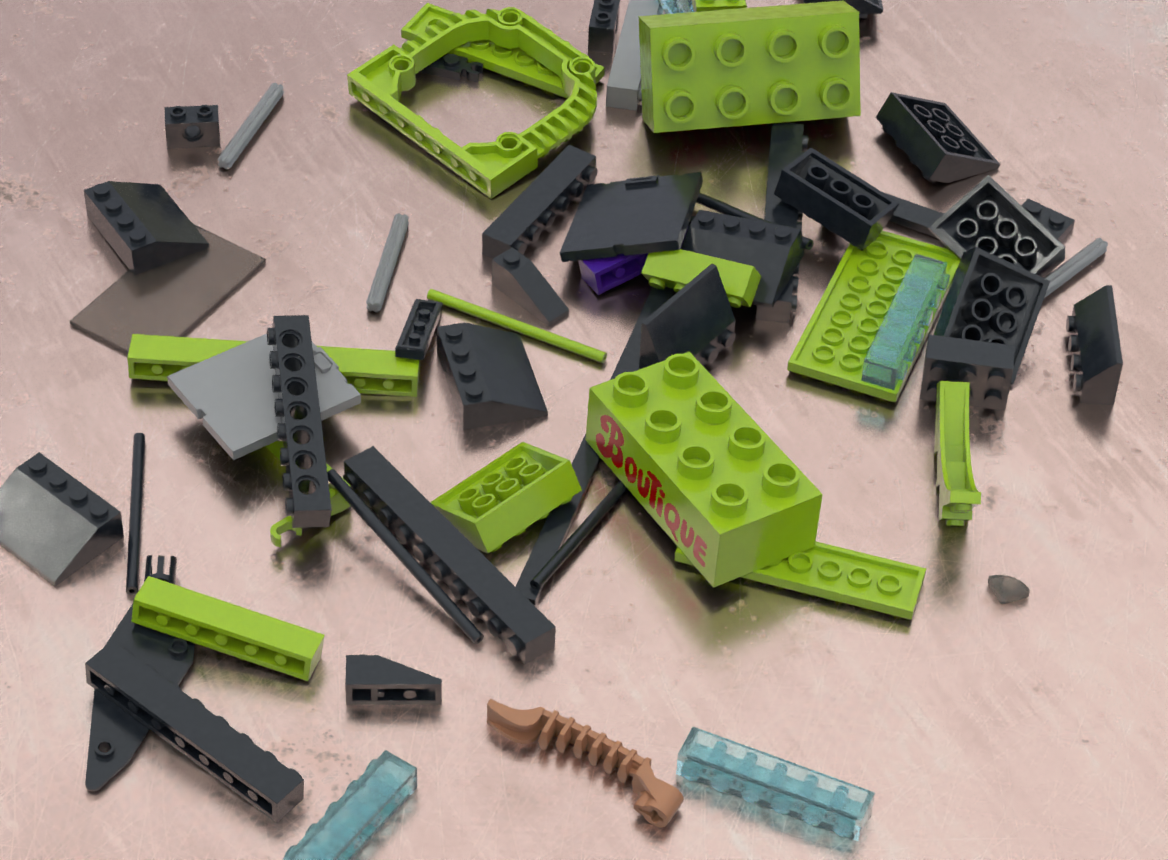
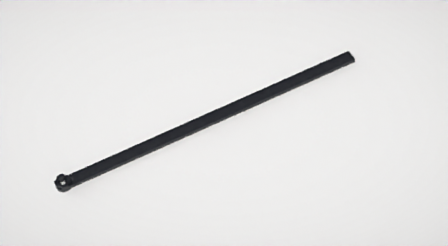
[515,216,695,605]

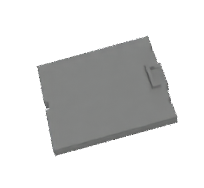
[167,333,361,460]

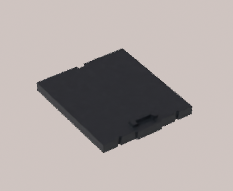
[560,172,703,262]

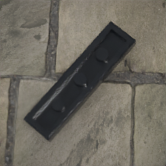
[395,299,443,360]

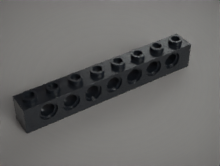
[267,315,332,528]

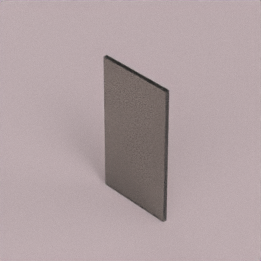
[70,224,266,354]

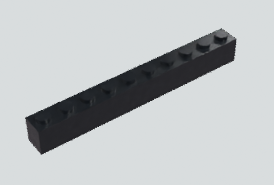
[756,122,808,323]
[343,446,556,664]

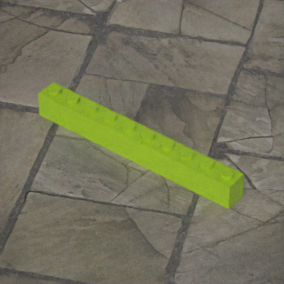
[127,334,420,397]

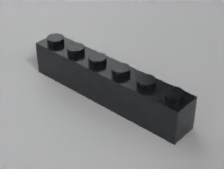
[482,145,598,259]

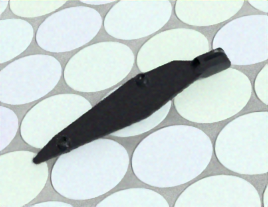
[85,555,195,791]

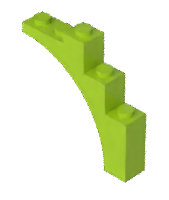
[934,381,981,527]

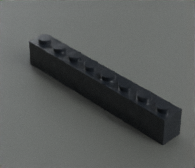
[85,641,304,823]

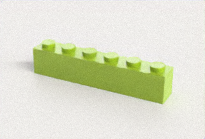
[131,576,325,681]

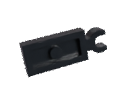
[419,53,483,82]

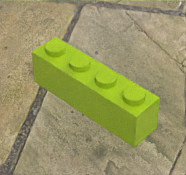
[641,249,761,308]

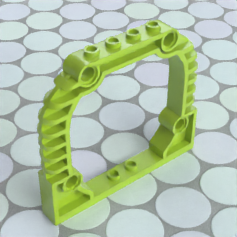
[347,7,597,199]

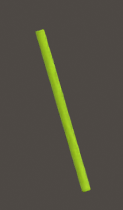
[427,289,607,363]

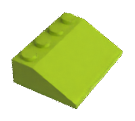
[430,442,582,553]

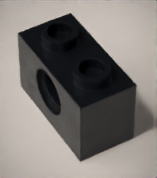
[588,0,620,53]
[164,105,220,149]

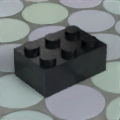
[920,334,1015,410]

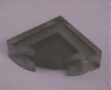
[988,575,1030,605]

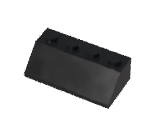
[774,148,899,251]
[1066,285,1123,405]

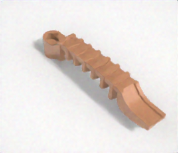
[487,699,684,828]

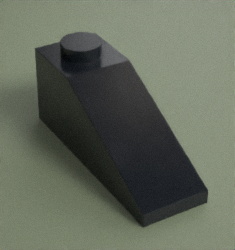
[492,247,569,326]
[345,654,442,705]

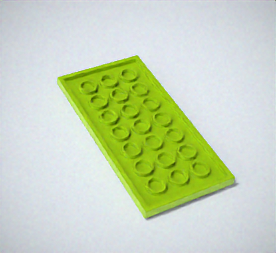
[787,230,960,403]

